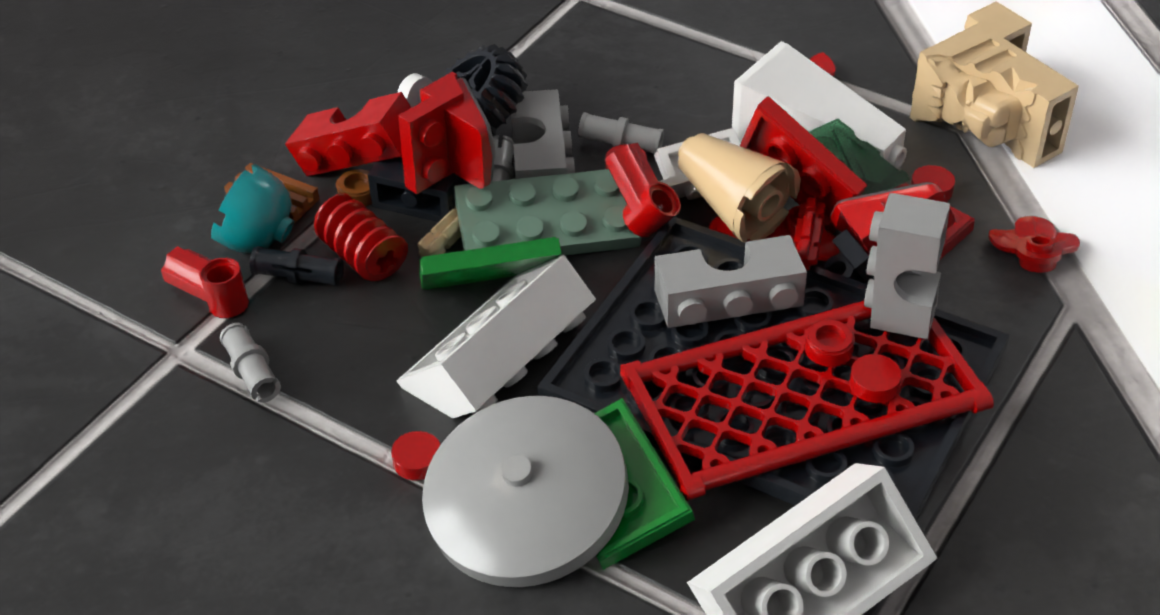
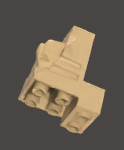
[910,1,1079,168]

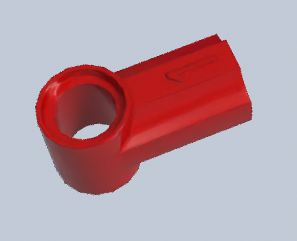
[605,142,681,237]
[161,246,249,318]

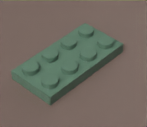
[454,169,642,256]

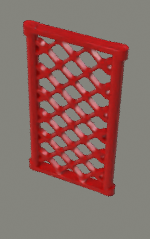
[620,301,994,501]

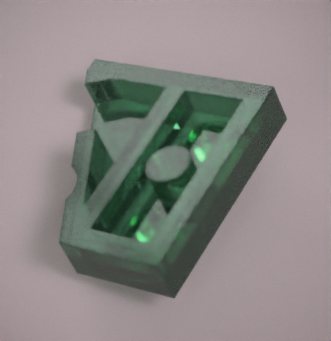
[809,118,910,195]

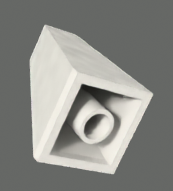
[732,41,907,183]

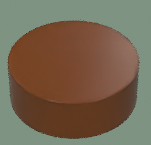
[336,169,372,207]

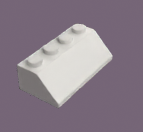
[397,255,596,418]
[687,463,938,615]

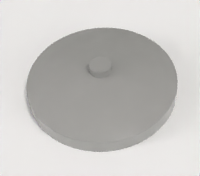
[422,396,629,587]

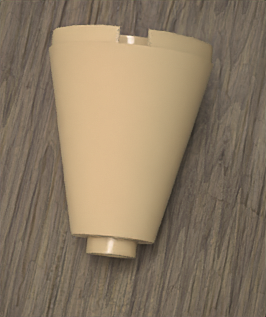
[678,133,801,243]

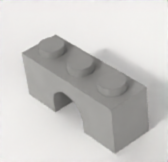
[511,89,575,179]
[864,193,950,339]
[654,235,807,328]

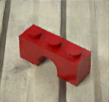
[285,92,412,176]

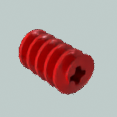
[314,193,408,281]

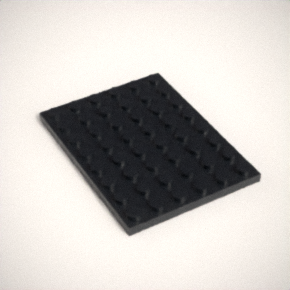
[537,217,1010,521]

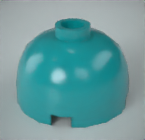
[211,164,295,254]

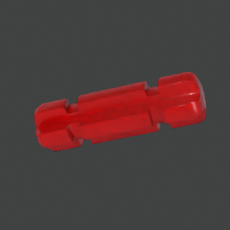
[794,197,826,271]

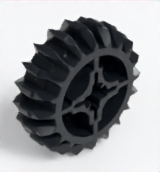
[437,44,528,135]

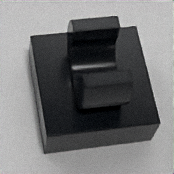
[823,229,874,284]

